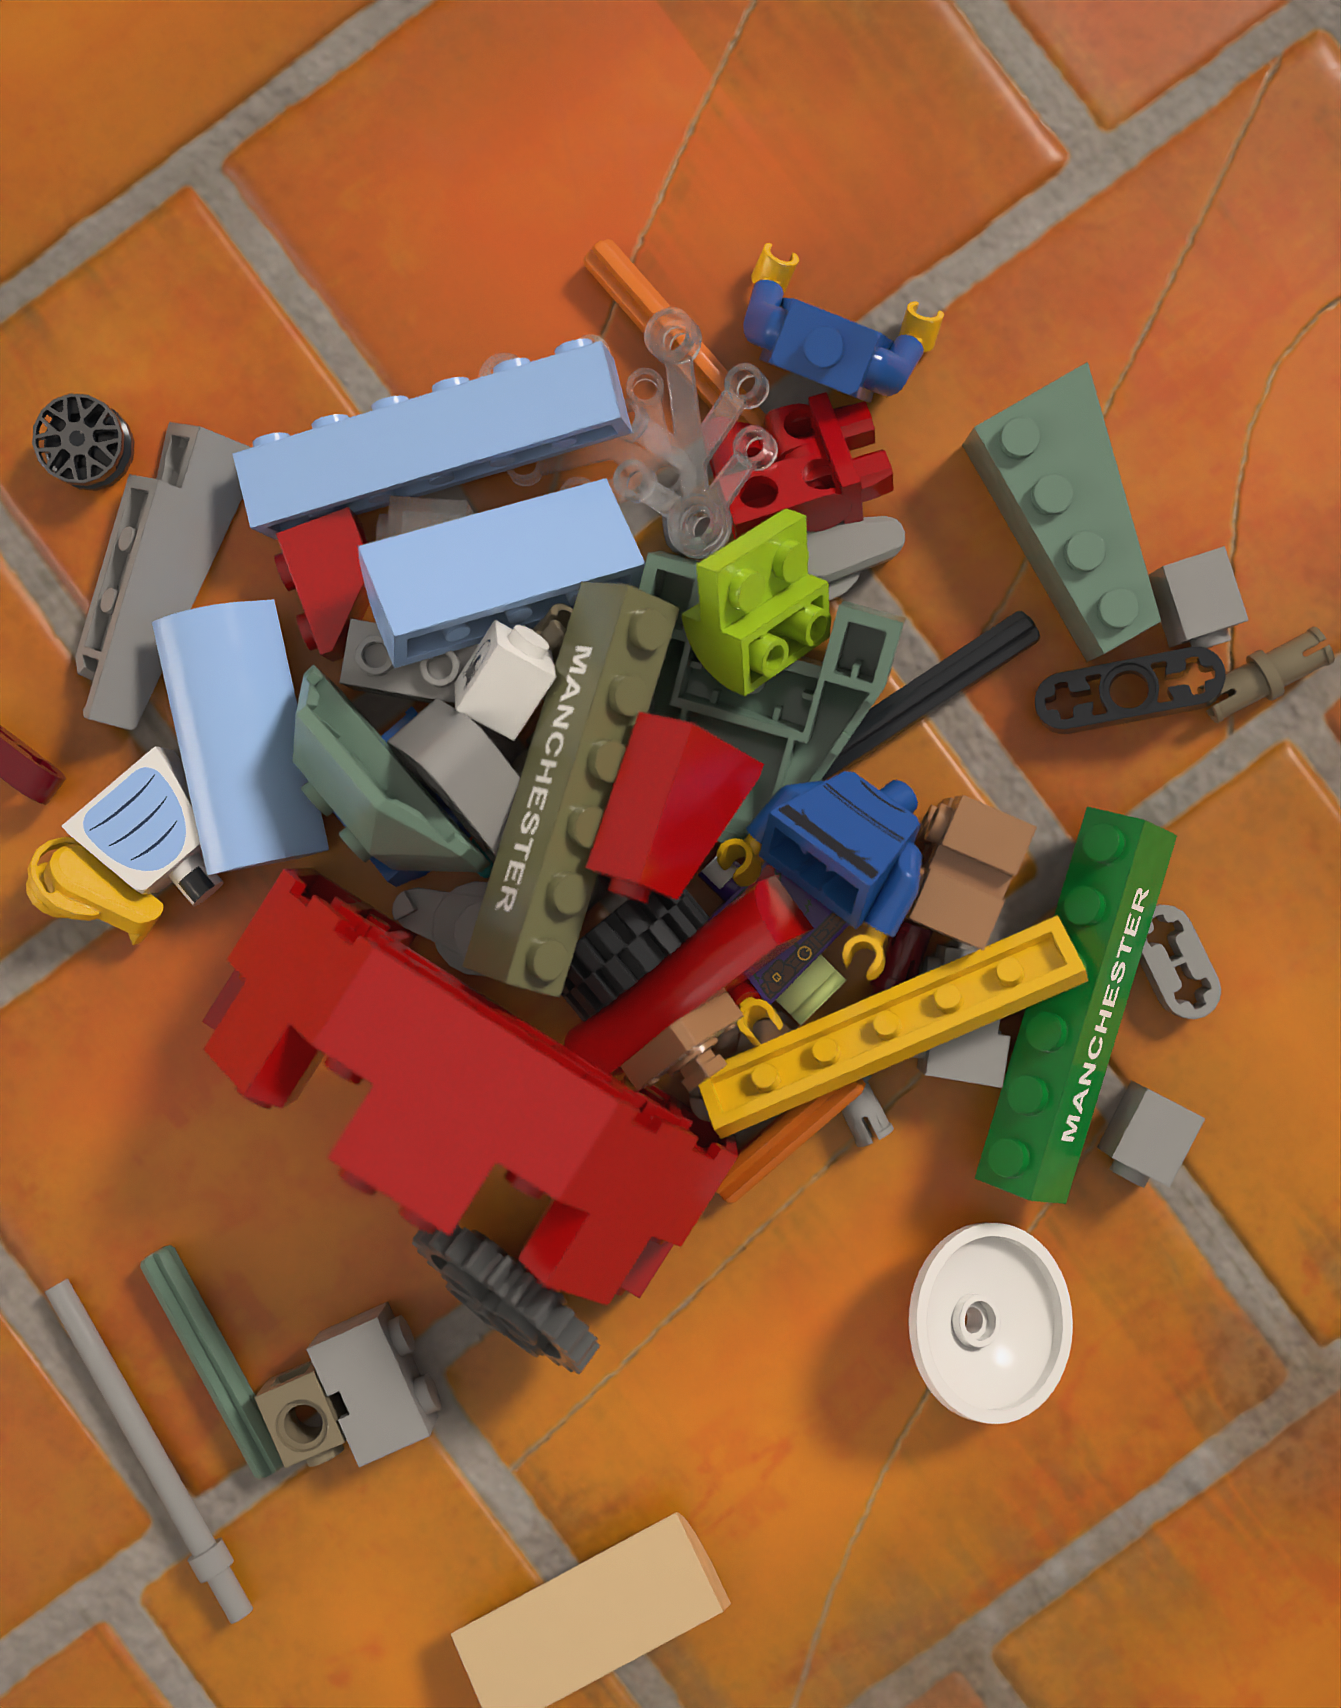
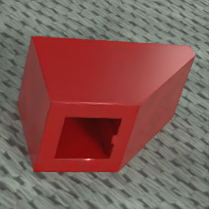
[274,507,370,662]

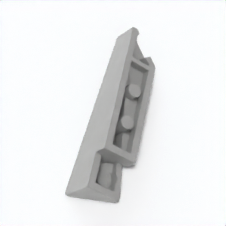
[75,422,252,730]

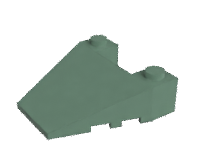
[639,551,906,853]

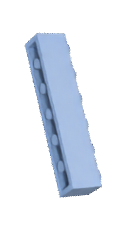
[232,339,633,539]

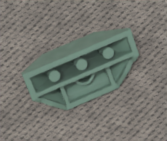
[293,665,491,872]

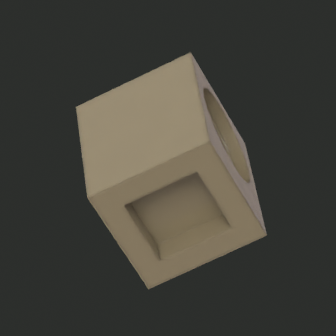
[254,1361,349,1468]

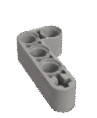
[387,699,607,912]

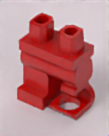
[703,392,894,540]

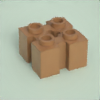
[904,795,1037,950]

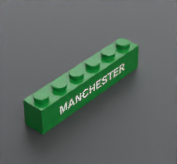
[974,807,1177,1204]

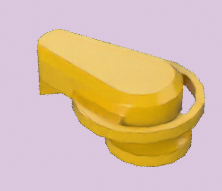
[26,837,164,945]

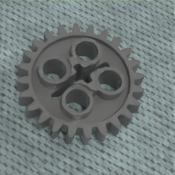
[412,1225,600,1374]

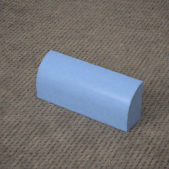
[358,478,645,669]
[152,599,329,876]

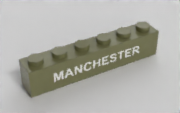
[462,582,680,998]

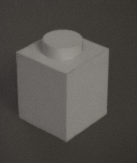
[1148,546,1249,648]
[1097,1080,1206,1188]

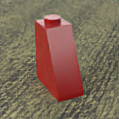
[586,712,764,904]

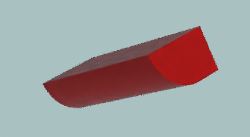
[564,875,814,1078]

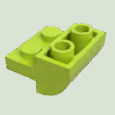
[681,509,831,697]

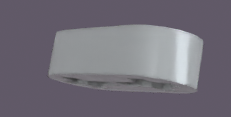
[1139,904,1221,1019]

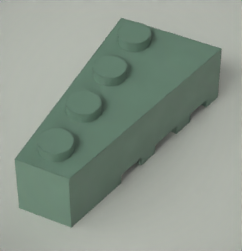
[962,362,1161,662]

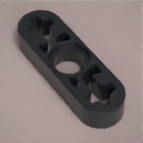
[1035,647,1226,734]

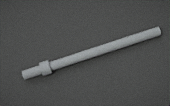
[45,1278,253,1624]

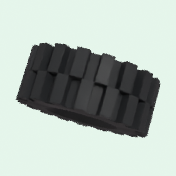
[561,888,710,1022]

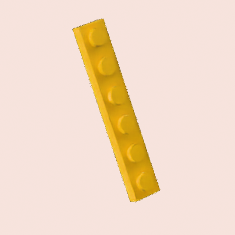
[699,915,1088,1139]

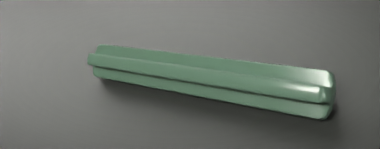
[140,1245,284,1479]

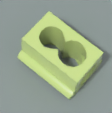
[776,954,847,1025]

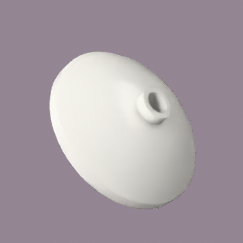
[909,1223,1073,1424]

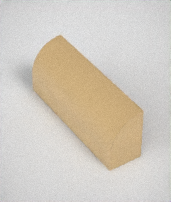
[451,1512,731,1708]

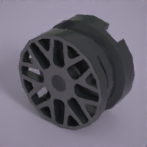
[32,394,135,491]

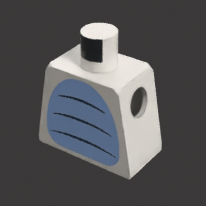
[62,746,224,906]

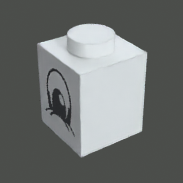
[454,620,556,741]

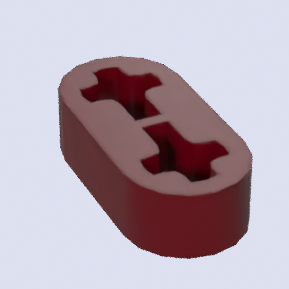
[0,725,66,805]

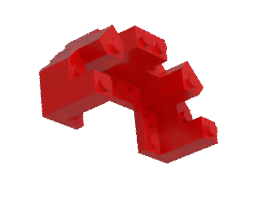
[202,868,738,1306]

